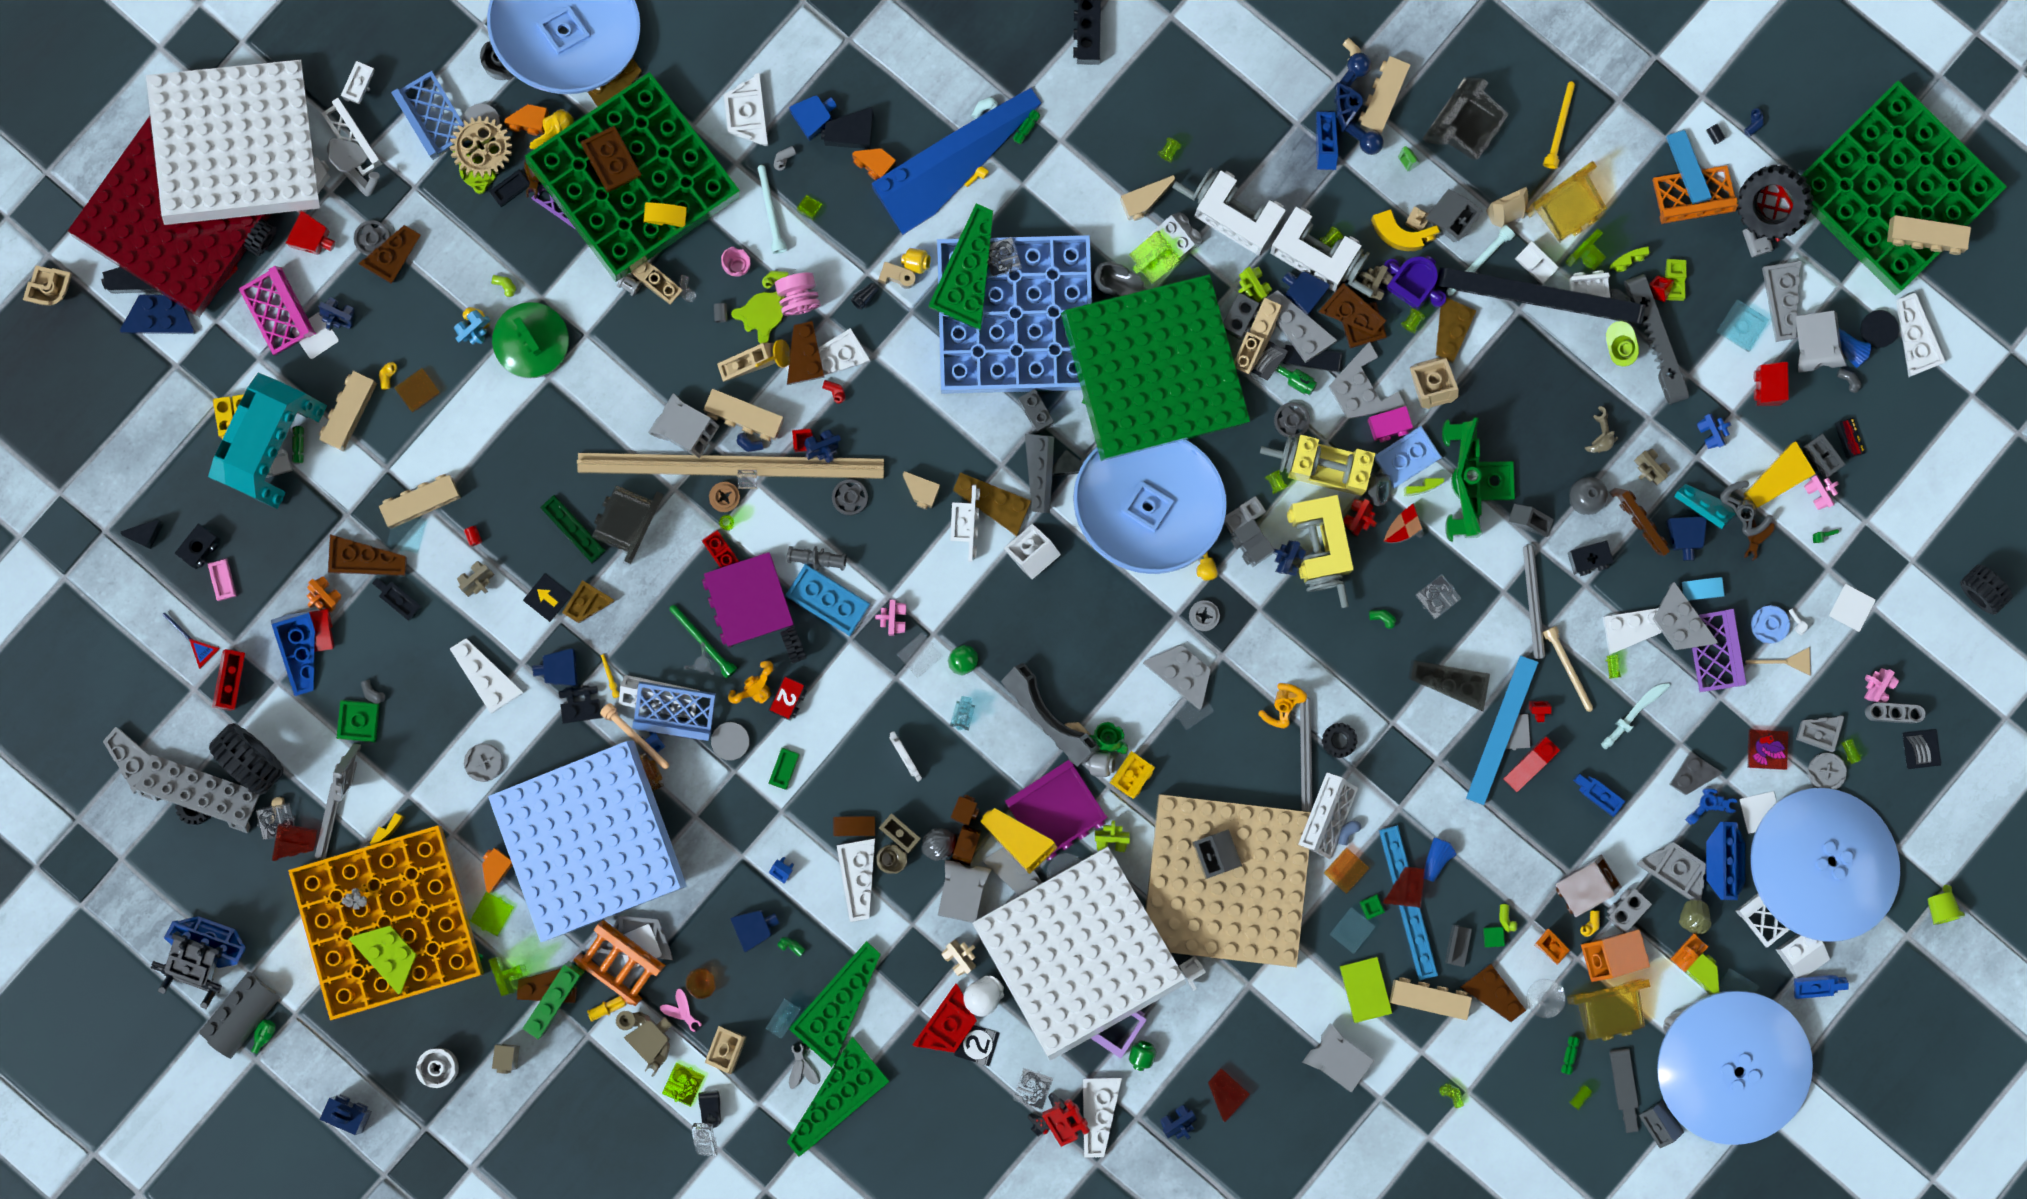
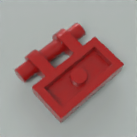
[1042,1099,1090,1147]

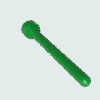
[670,605,738,679]

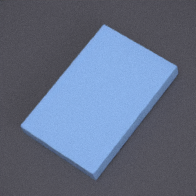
[1374,426,1442,489]

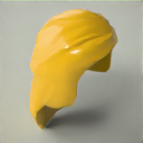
[529,109,574,149]

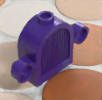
[1384,256,1446,311]

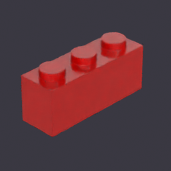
[212,649,245,711]

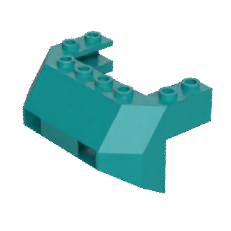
[208,372,327,509]

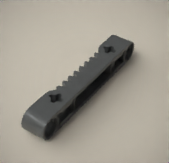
[1624,274,1689,405]

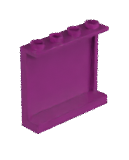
[702,552,794,648]
[1005,760,1108,861]

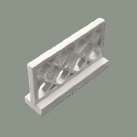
[1298,773,1358,859]
[1736,893,1790,948]

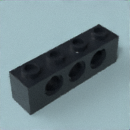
[1073,0,1101,65]

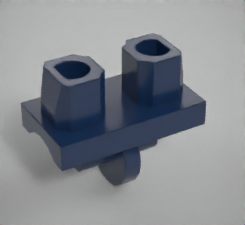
[318,297,354,331]
[804,430,841,463]
[1273,540,1306,576]
[1160,1105,1197,1140]

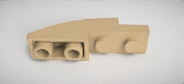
[630,261,683,305]
[1234,298,1283,374]

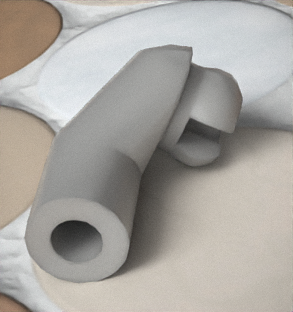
[774,146,796,171]

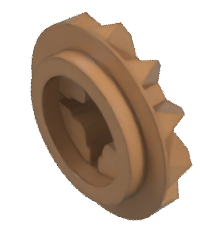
[709,482,740,513]

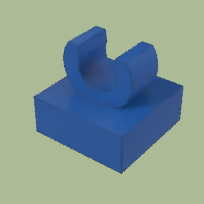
[642,732,665,758]
[769,857,794,884]

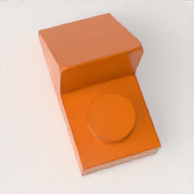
[1534,929,1570,965]

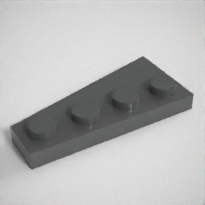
[1025,434,1054,513]

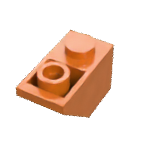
[504,104,549,136]
[852,149,896,180]

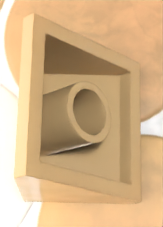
[705,1026,747,1074]

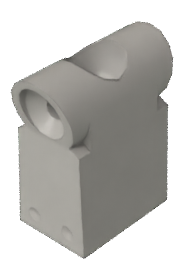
[1795,311,1847,373]
[648,393,719,458]
[938,859,992,923]
[1302,1023,1374,1092]

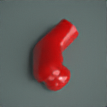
[822,380,846,404]

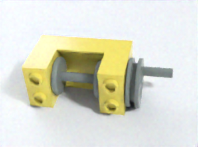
[1260,435,1375,496]
[1287,495,1353,608]

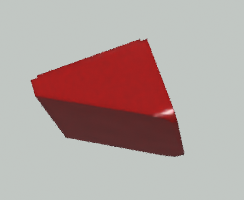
[1649,276,1674,302]

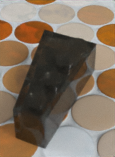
[1408,660,1490,711]

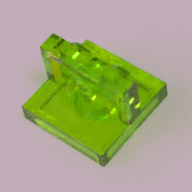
[1565,228,1606,270]
[1129,230,1182,284]
[489,957,527,997]

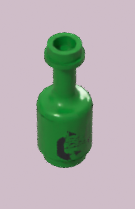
[1275,364,1317,396]

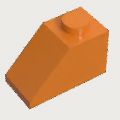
[482,848,513,893]

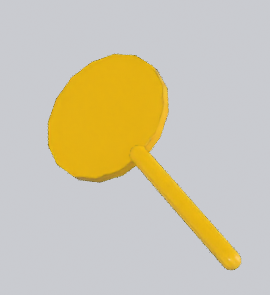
[755,339,791,368]

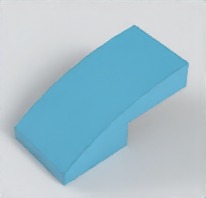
[1682,577,1725,601]

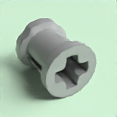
[617,274,642,297]

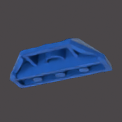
[1706,822,1745,900]
[164,917,246,968]

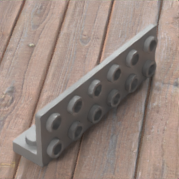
[136,755,260,833]

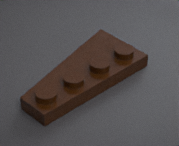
[328,534,407,576]

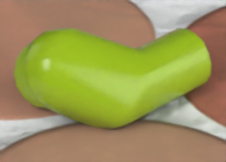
[762,270,789,289]
[491,275,516,297]
[1499,904,1517,932]

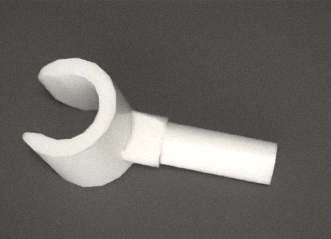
[1789,608,1808,635]

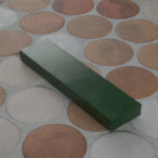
[540,495,606,564]

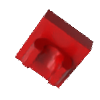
[1529,701,1551,722]

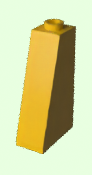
[1743,441,1816,509]
[980,808,1058,874]

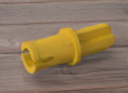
[587,996,626,1022]

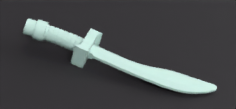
[1601,683,1670,749]

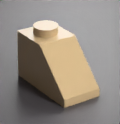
[903,471,940,510]

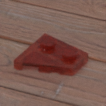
[1383,867,1425,908]
[1208,1068,1250,1122]

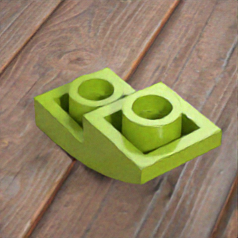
[1609,247,1649,272]

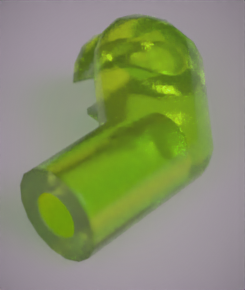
[1439,1084,1464,1108]

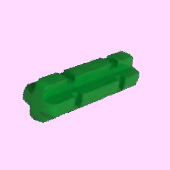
[1013,110,1040,144]
[292,426,304,464]
[1561,1036,1580,1075]

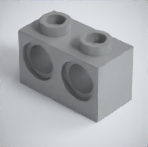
[1606,888,1652,933]

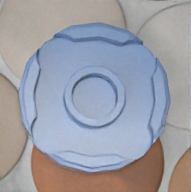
[1751,605,1790,644]

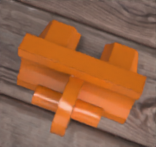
[307,576,342,613]
[1670,933,1708,972]

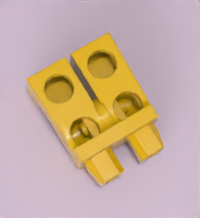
[213,394,244,439]

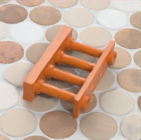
[573,920,666,1006]

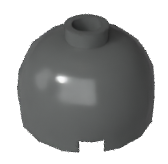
[1569,477,1608,515]

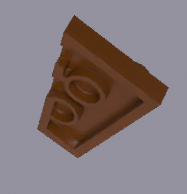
[1318,283,1386,335]
[787,321,825,385]

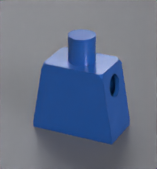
[789,95,837,141]

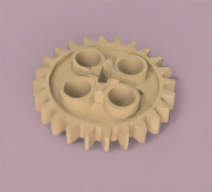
[450,116,512,178]

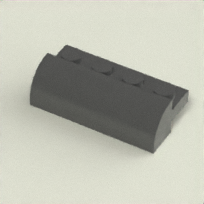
[199,971,280,1059]

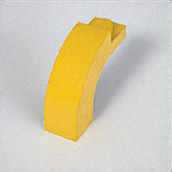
[1371,209,1439,251]

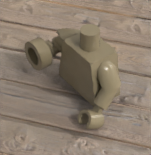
[616,1011,672,1077]

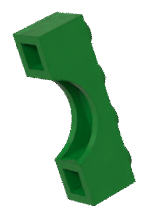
[522,961,585,1040]

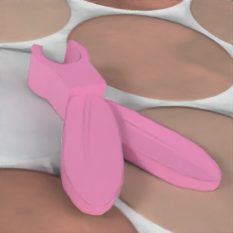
[660,989,702,1032]

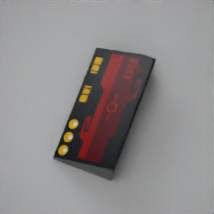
[1835,418,1865,459]

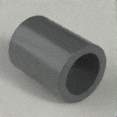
[714,303,728,323]

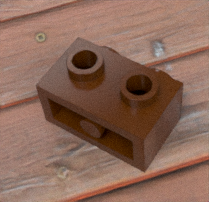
[950,794,979,826]

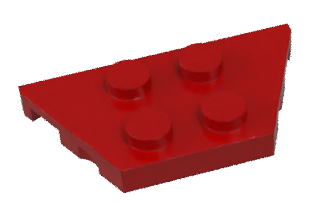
[912,983,977,1053]

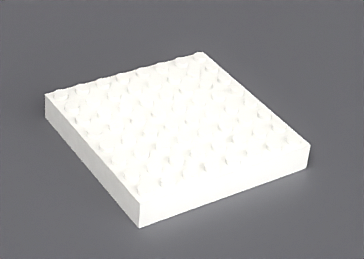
[146,60,320,225]
[973,847,1186,1061]

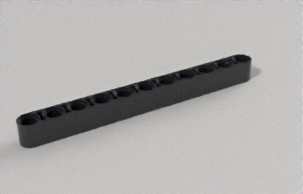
[1436,267,1646,325]

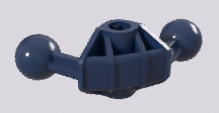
[1334,53,1384,155]

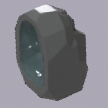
[1368,473,1391,506]

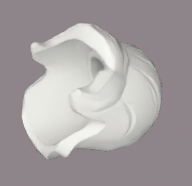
[964,976,1004,1016]

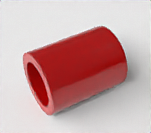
[463,525,482,547]

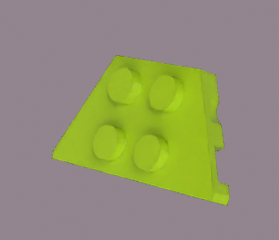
[349,926,417,995]

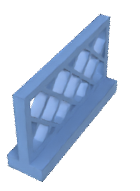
[391,71,465,160]
[632,681,716,741]

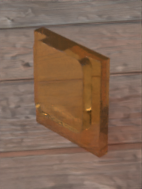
[394,368,440,413]
[1323,847,1369,894]

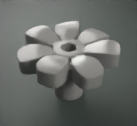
[342,888,367,909]

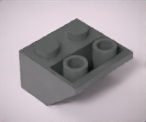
[1425,189,1483,242]
[1192,829,1242,879]

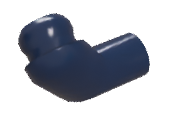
[1744,108,1763,137]
[736,433,764,452]

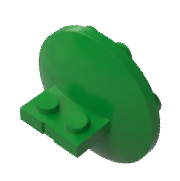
[492,302,569,378]

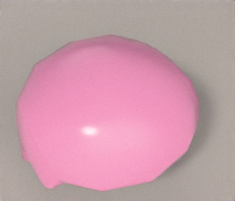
[721,247,751,277]

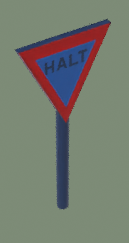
[163,613,220,669]

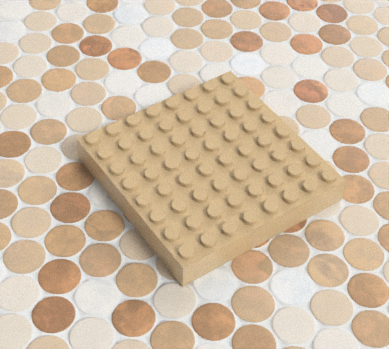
[1145,794,1311,968]

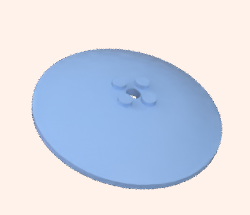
[487,0,640,94]
[1073,440,1226,574]
[1751,788,1900,942]
[1657,991,1813,1145]

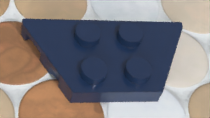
[120,295,195,334]

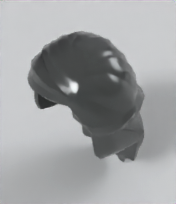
[1093,261,1144,297]

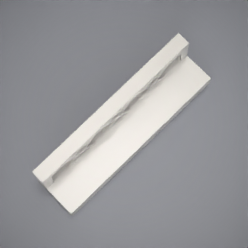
[322,98,382,176]
[619,675,700,719]

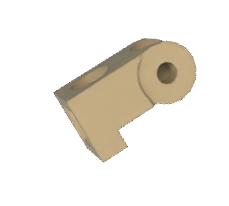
[878,262,916,289]

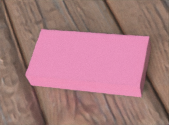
[208,559,237,601]

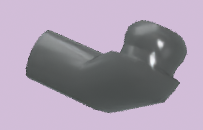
[361,680,385,704]

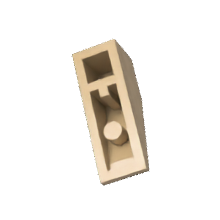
[1120,175,1175,221]
[717,343,776,382]

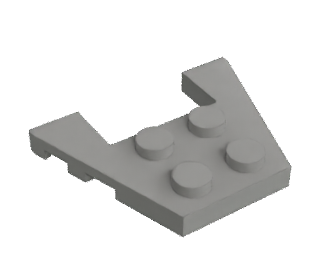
[1329,342,1407,419]

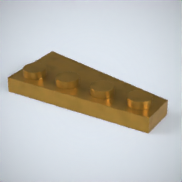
[953,472,1031,537]

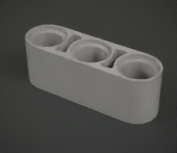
[1865,703,1925,724]

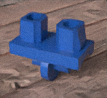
[1697,414,1731,449]

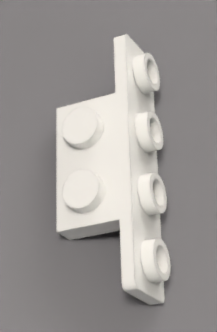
[950,484,980,562]

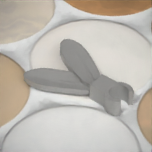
[789,1043,818,1089]

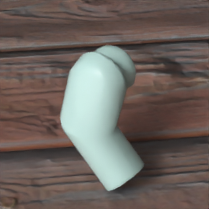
[971,97,998,119]

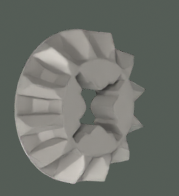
[1189,600,1220,631]

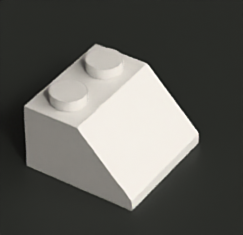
[1004,524,1061,579]
[1776,934,1830,978]

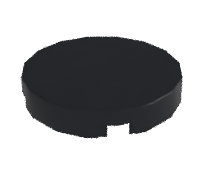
[1860,310,1899,348]

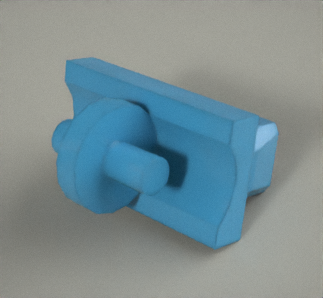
[454,310,491,344]

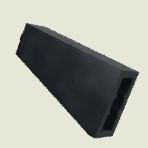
[101,267,160,294]

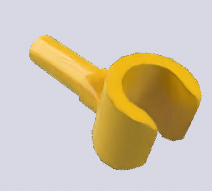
[964,167,989,187]

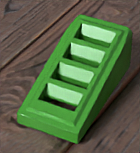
[1398,146,1420,171]

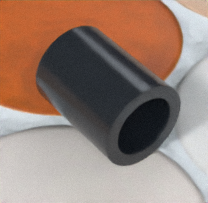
[1706,124,1726,145]

